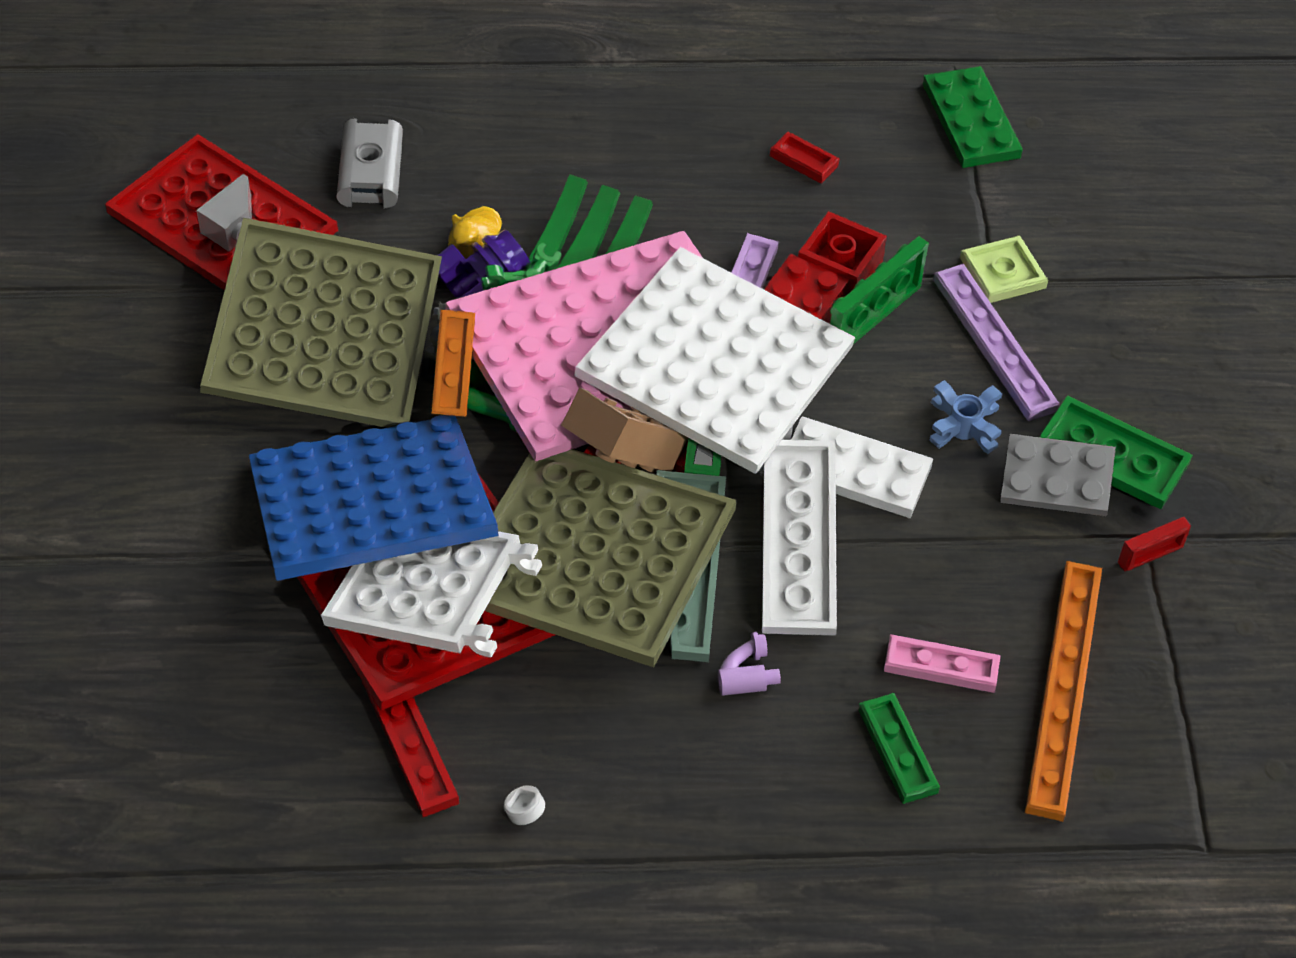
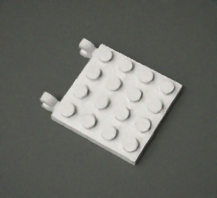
[321,531,542,658]

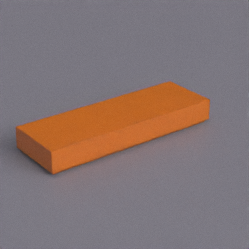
[431,309,475,417]

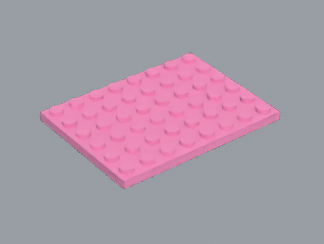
[445,231,703,462]

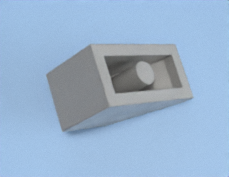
[196,174,252,251]

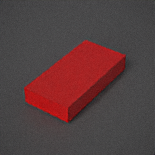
[770,132,840,184]
[1118,517,1191,572]

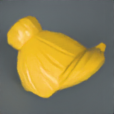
[448,206,502,259]

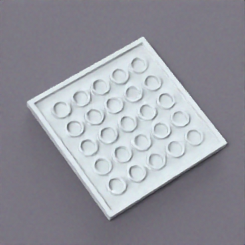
[574,247,855,474]

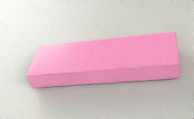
[884,634,1000,693]

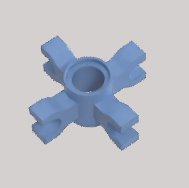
[929,380,1002,454]

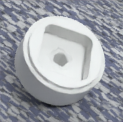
[504,786,545,825]

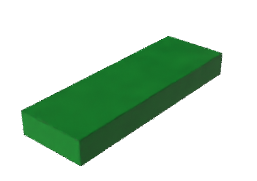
[858,693,940,804]

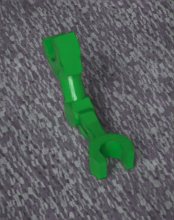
[481,242,561,291]

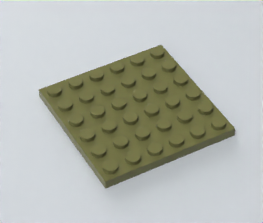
[200,218,442,428]
[484,449,736,667]

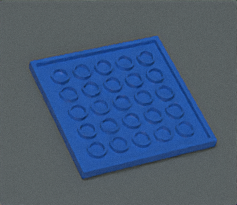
[249,415,499,581]

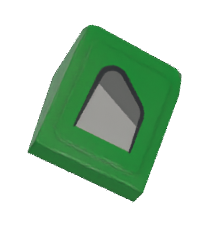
[684,438,722,476]

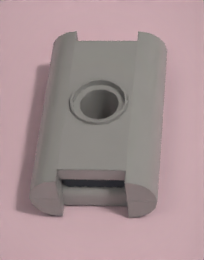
[336,118,403,208]

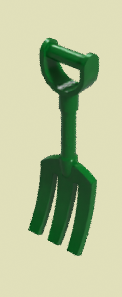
[467,174,653,433]

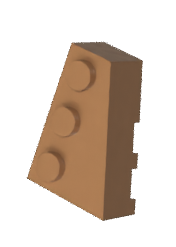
[561,387,688,473]

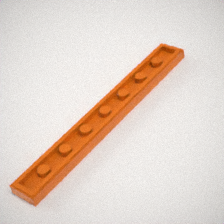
[1025,561,1102,822]

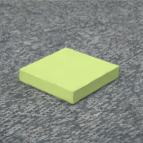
[960,236,1048,303]

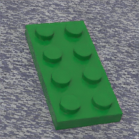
[923,66,1023,168]
[830,236,929,344]
[1040,395,1193,509]

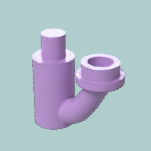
[718,632,781,696]

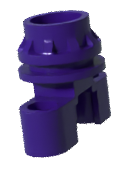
[437,229,531,299]

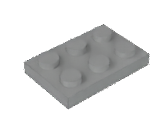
[1001,434,1116,516]

